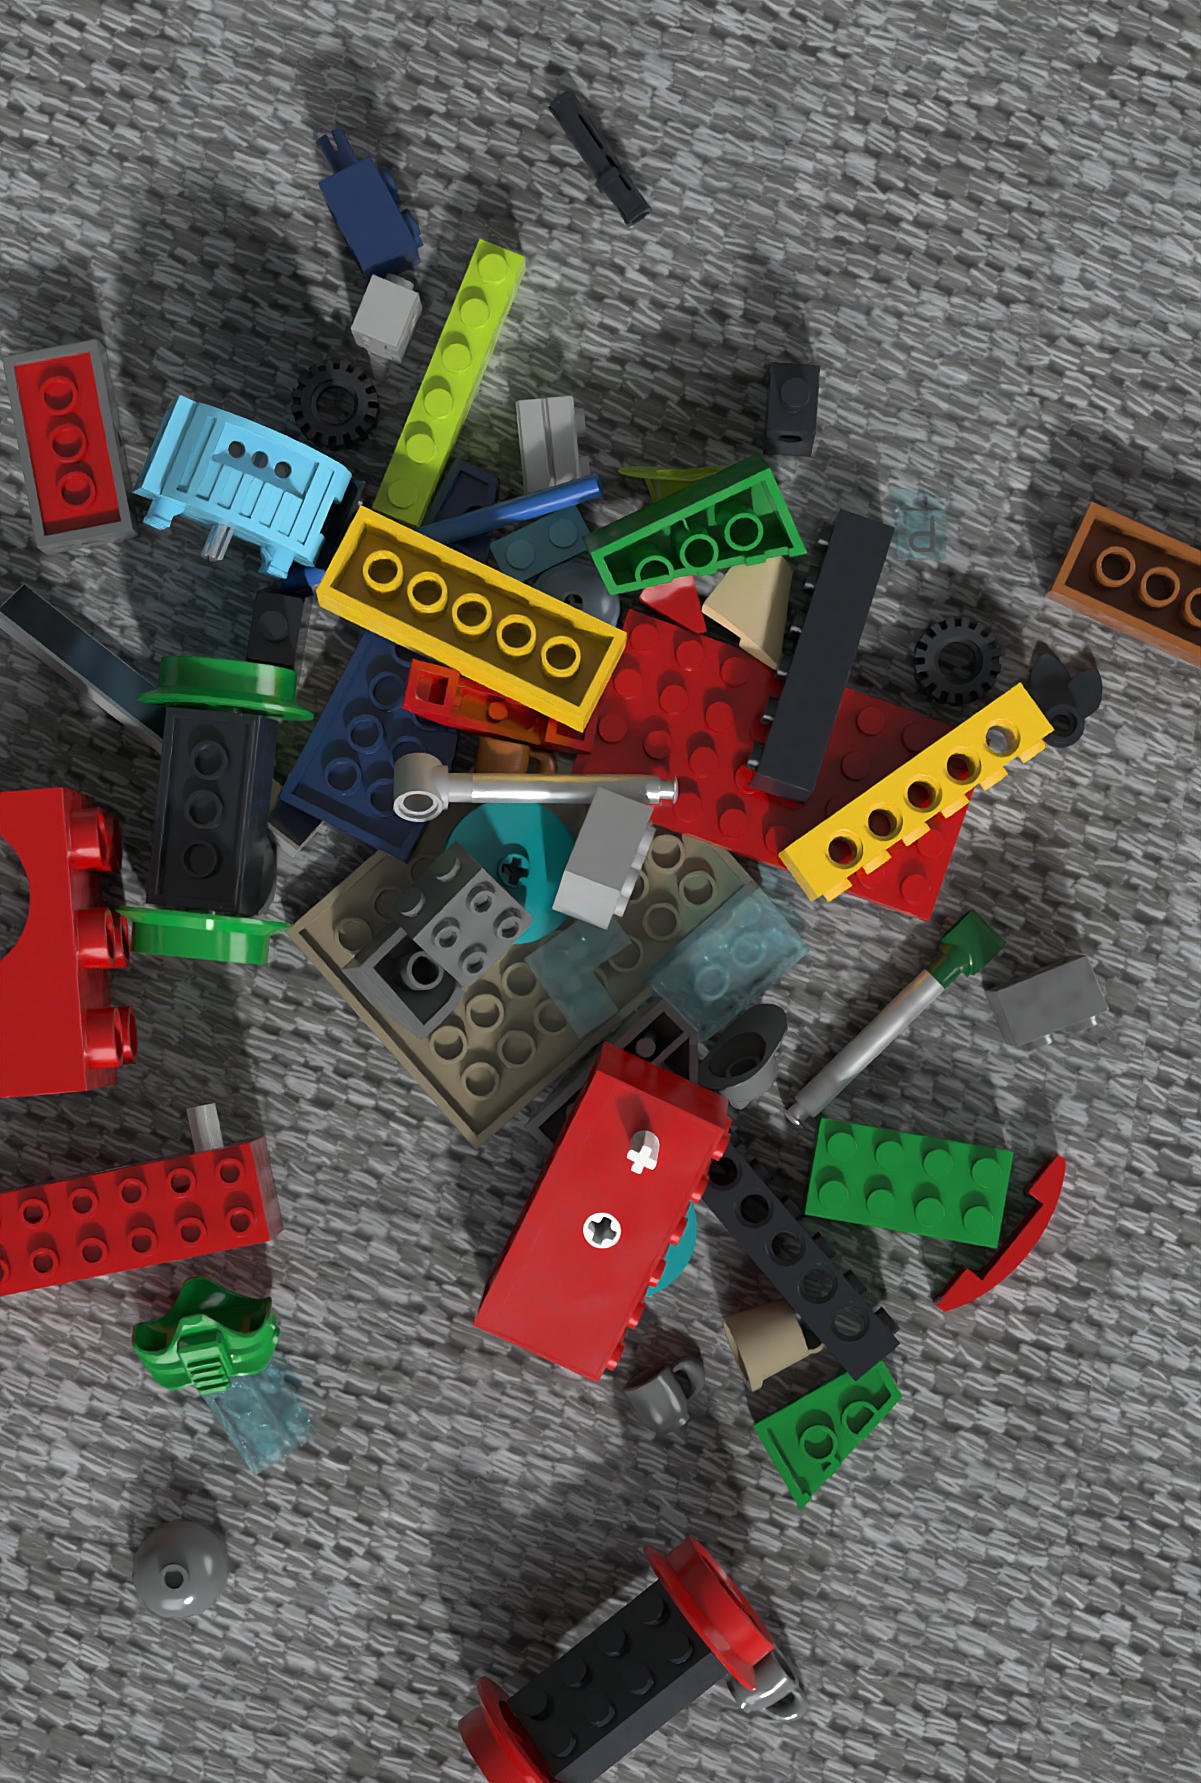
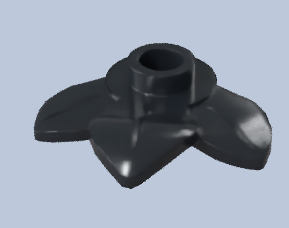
[1024,654,1103,748]

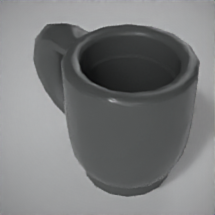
[623,1355,706,1436]
[726,1646,809,1722]

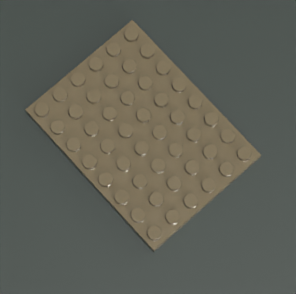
[285,747,766,1149]

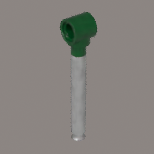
[783,908,1007,1128]

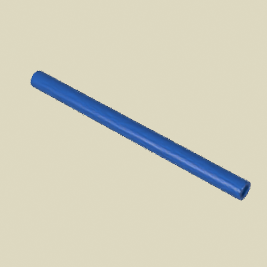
[280,473,603,592]

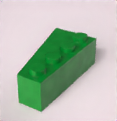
[582,453,807,596]

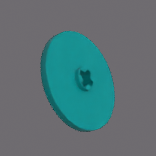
[442,803,576,944]

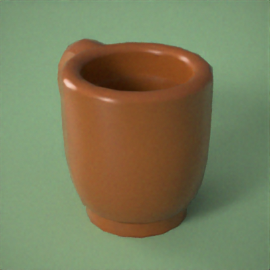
[474,735,558,774]

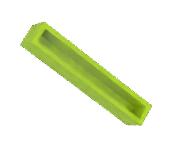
[372,239,526,529]

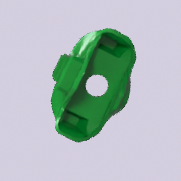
[131,1275,280,1395]

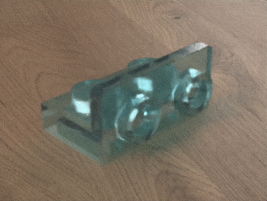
[202,1360,316,1476]

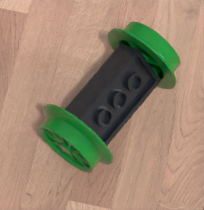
[114,656,314,965]

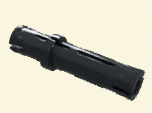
[548,90,652,227]

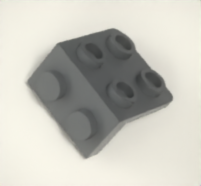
[387,841,533,986]

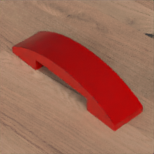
[401,659,600,755]
[932,1152,1066,1312]

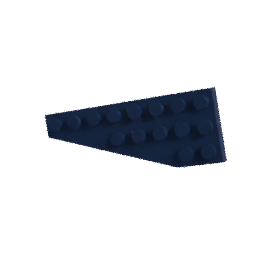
[278,457,501,864]

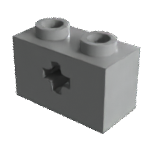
[351,274,423,365]

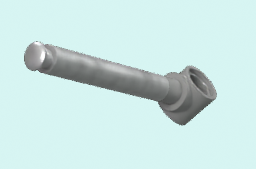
[394,753,678,822]

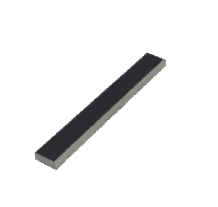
[0,583,323,858]

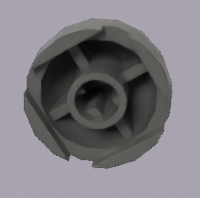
[132,1519,230,1619]

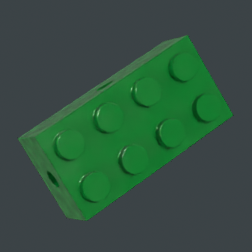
[801,1116,1014,1248]

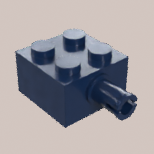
[316,128,424,285]

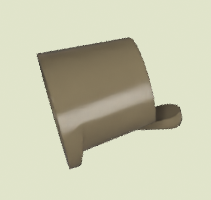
[721,1298,824,1392]

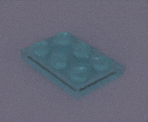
[642,880,810,1045]

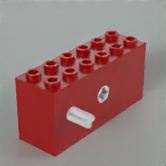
[472,1041,732,1383]
[0,1103,284,1297]

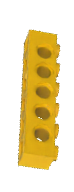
[778,683,1054,902]

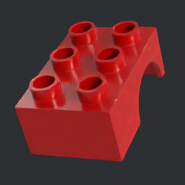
[0,787,138,1098]

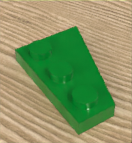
[752,1360,903,1511]

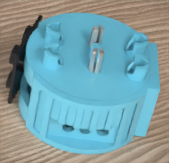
[132,395,366,580]

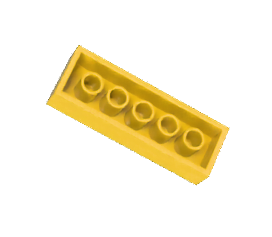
[316,505,627,733]

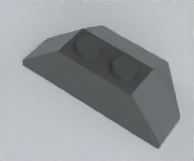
[524,996,698,1152]

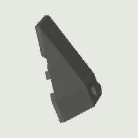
[341,859,521,1040]

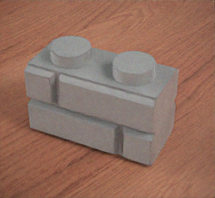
[515,396,590,495]

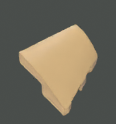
[701,556,793,670]

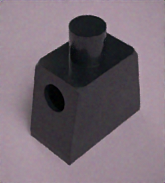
[763,362,820,457]
[246,587,314,685]

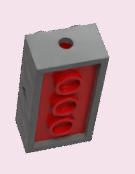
[2,339,141,555]

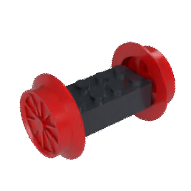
[458,1536,776,1783]

